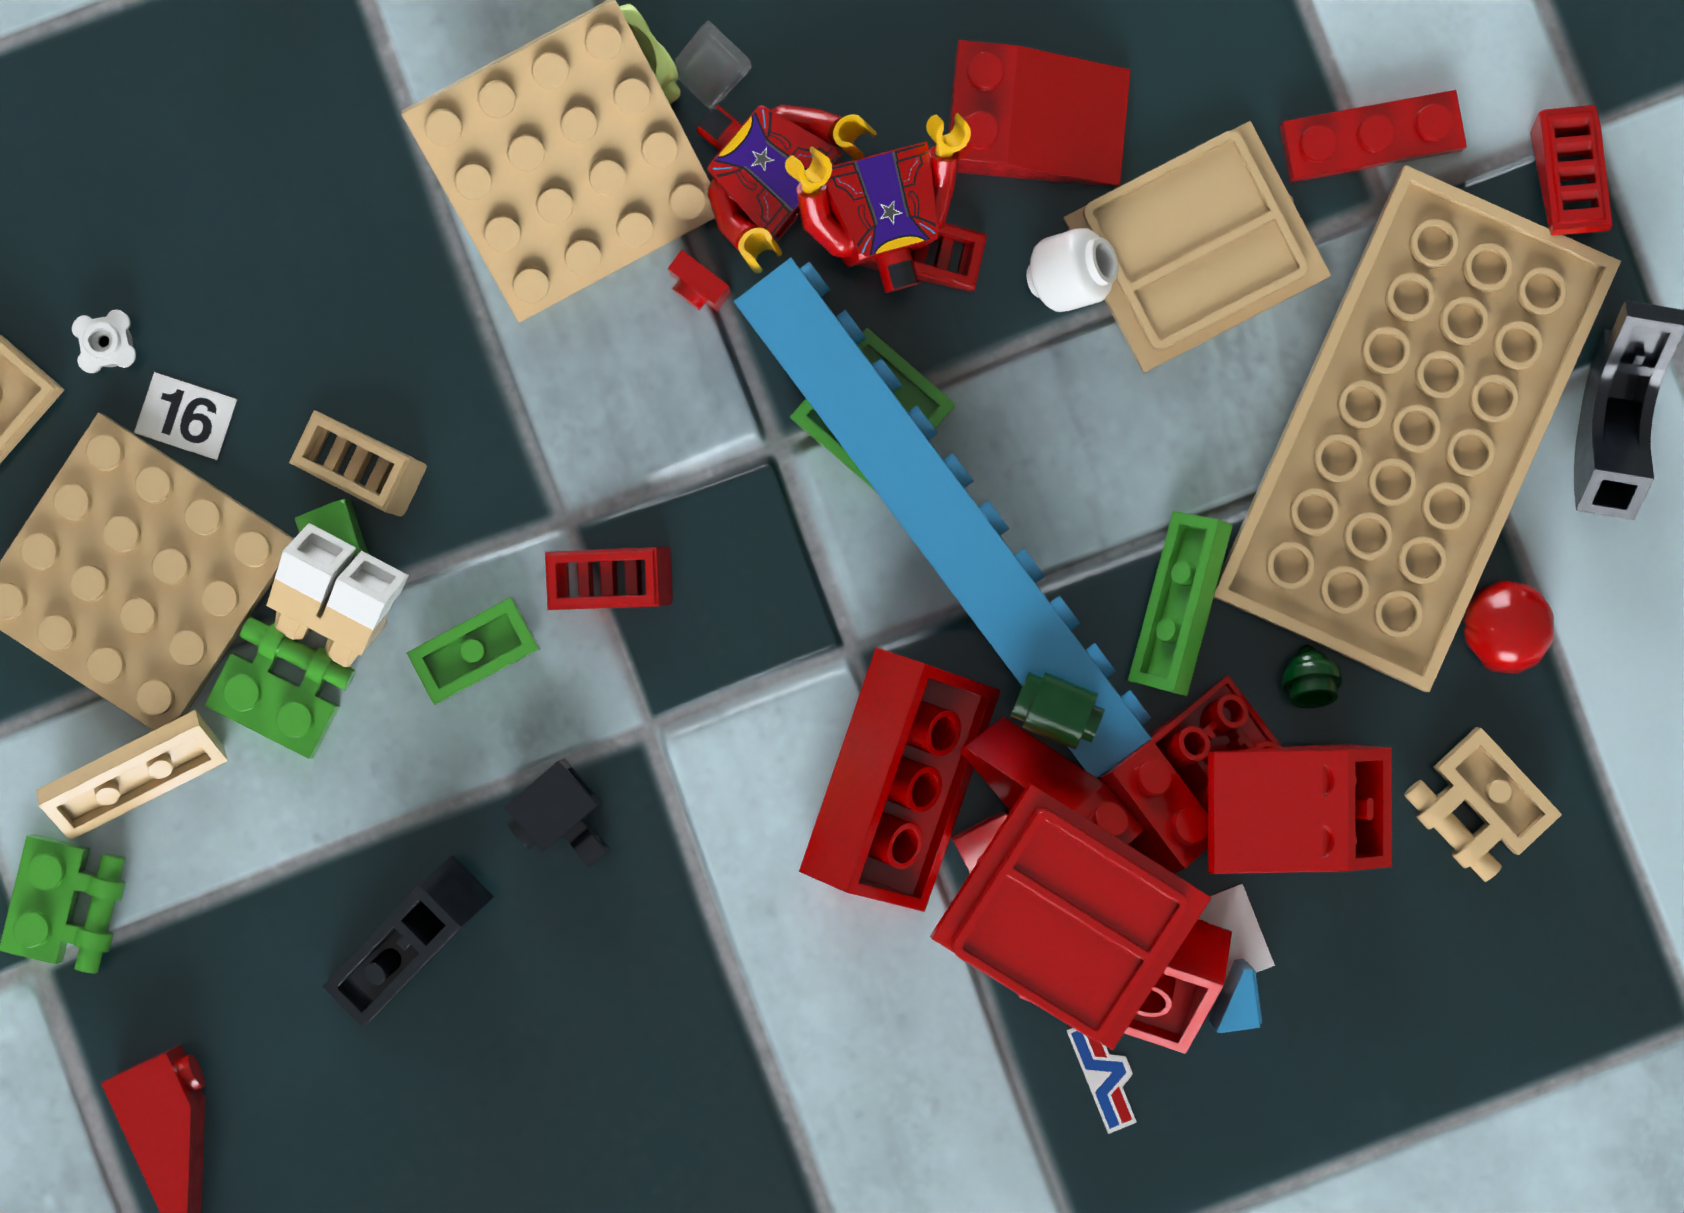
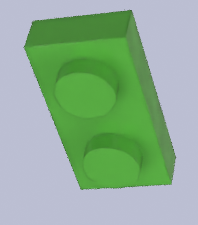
[406,597,541,705]

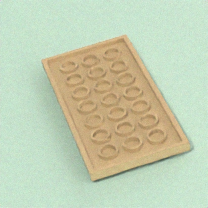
[1214,165,1621,692]

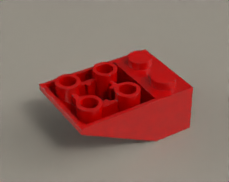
[1097,675,1282,873]
[1208,743,1392,874]

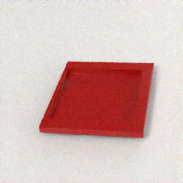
[930,782,1211,1051]

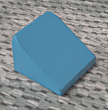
[1209,959,1262,1033]

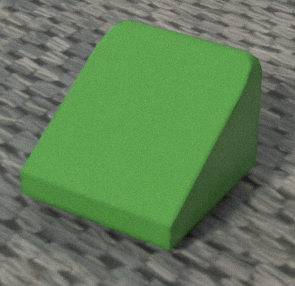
[295,498,368,562]

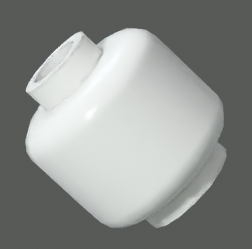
[1026,228,1118,312]

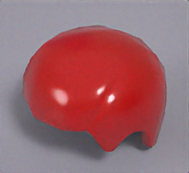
[1463,580,1554,674]

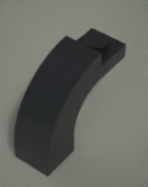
[1574,300,1684,520]

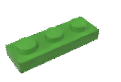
[1128,511,1233,696]

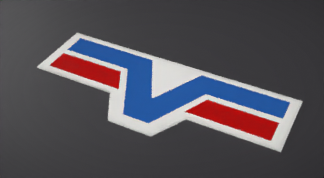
[1066,1028,1137,1134]

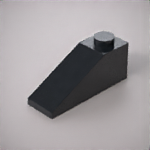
[322,855,494,1028]

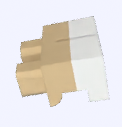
[266,523,409,667]

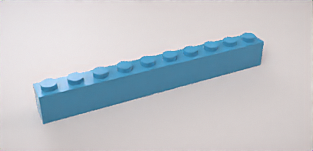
[733,258,1151,778]

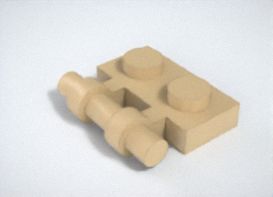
[1404,727,1562,882]

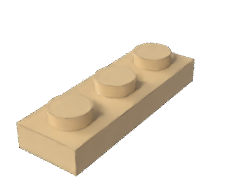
[36,709,228,840]

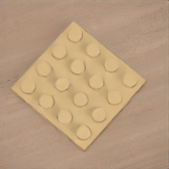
[401,0,714,323]
[0,413,294,731]

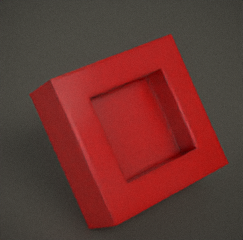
[667,250,731,312]

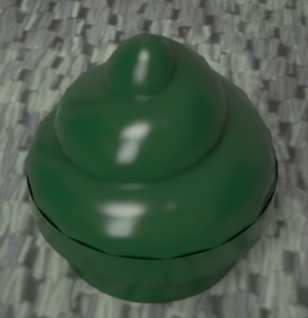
[1282,645,1342,708]

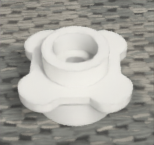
[72,310,136,373]

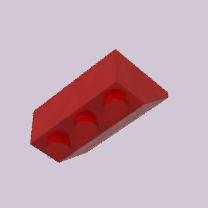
[1019,919,1232,1054]

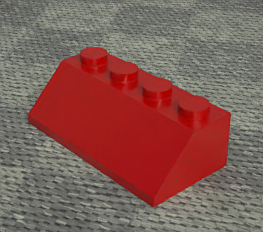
[799,647,1001,912]

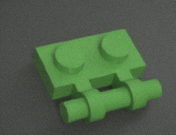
[204,617,356,759]
[0,834,126,974]

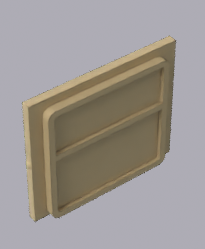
[1063,121,1331,374]

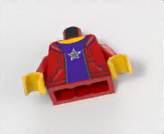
[696,104,876,274]
[785,113,971,293]

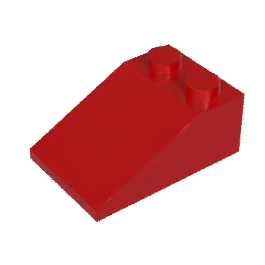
[948,40,1131,187]

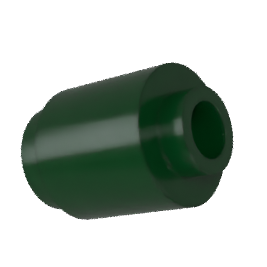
[1011,672,1105,750]

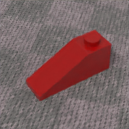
[960,717,1145,844]
[101,1044,205,1213]

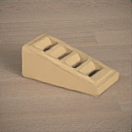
[289,410,427,517]

